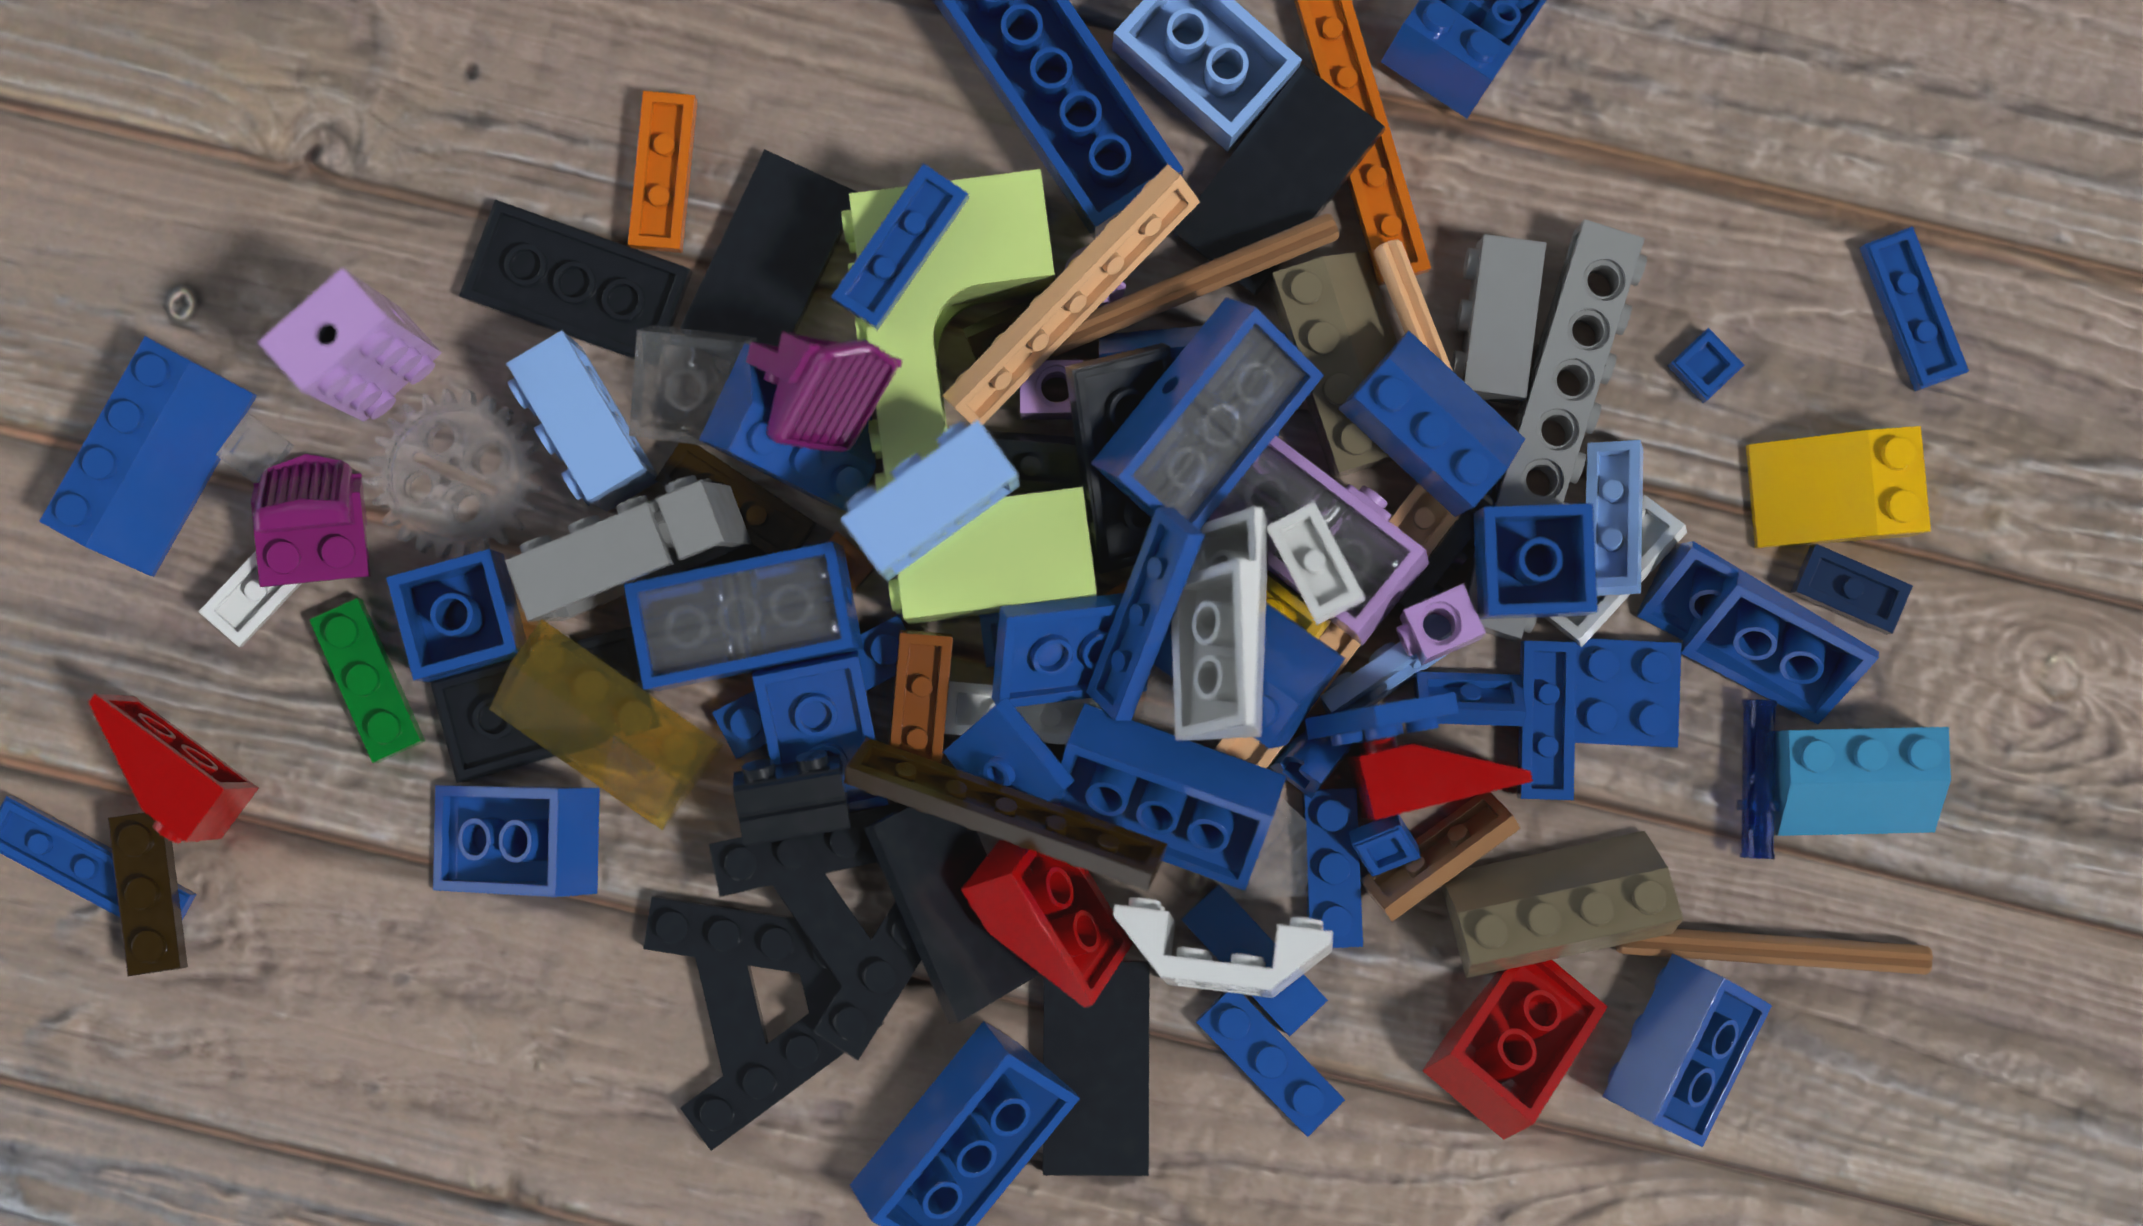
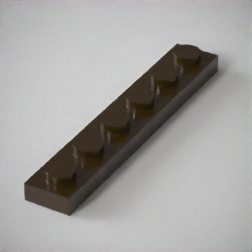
[843,737,1168,891]

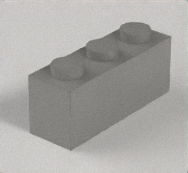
[1451,234,1547,405]

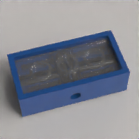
[1091,297,1324,530]
[624,541,864,691]

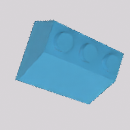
[1771,727,1951,836]

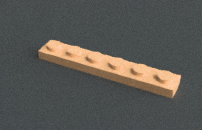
[942,165,1200,425]

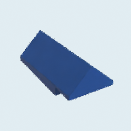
[1637,541,1879,724]

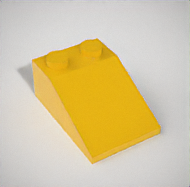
[1746,426,1931,549]

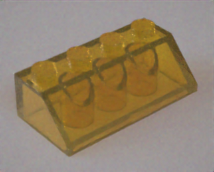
[489,619,724,830]

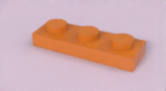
[628,91,698,253]

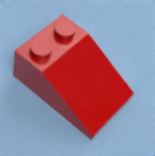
[88,693,259,844]
[1347,736,1533,820]
[961,839,1133,1008]
[1422,960,1608,1140]

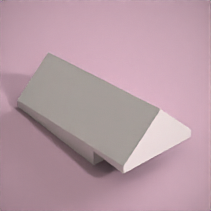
[1171,507,1269,740]

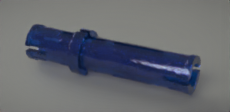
[1736,699,1780,859]

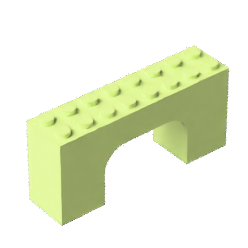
[841,169,1097,625]

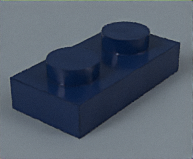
[1790,544,1913,635]

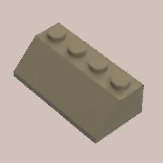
[1268,251,1397,479]
[1442,831,1683,978]

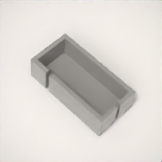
[505,476,753,621]

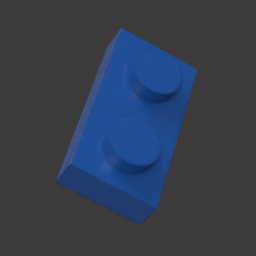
[1414,671,1527,726]

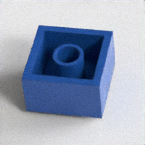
[1473,503,1598,619]
[386,549,530,682]

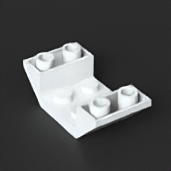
[1113,897,1333,998]

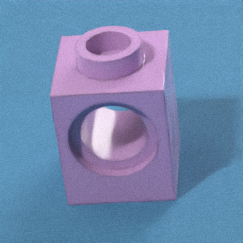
[1020,360,1083,420]
[1396,584,1486,665]

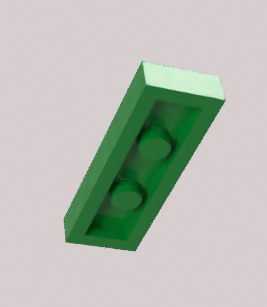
[309,598,425,763]

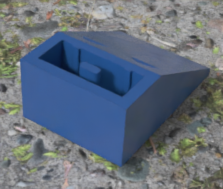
[1381,0,1547,119]

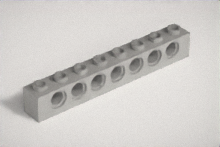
[1464,219,1647,641]

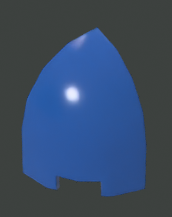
[1270,730,1356,799]

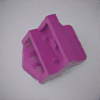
[746,332,902,452]
[251,454,371,587]

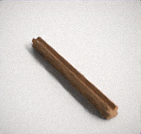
[1051,214,1339,356]
[1616,928,1933,975]

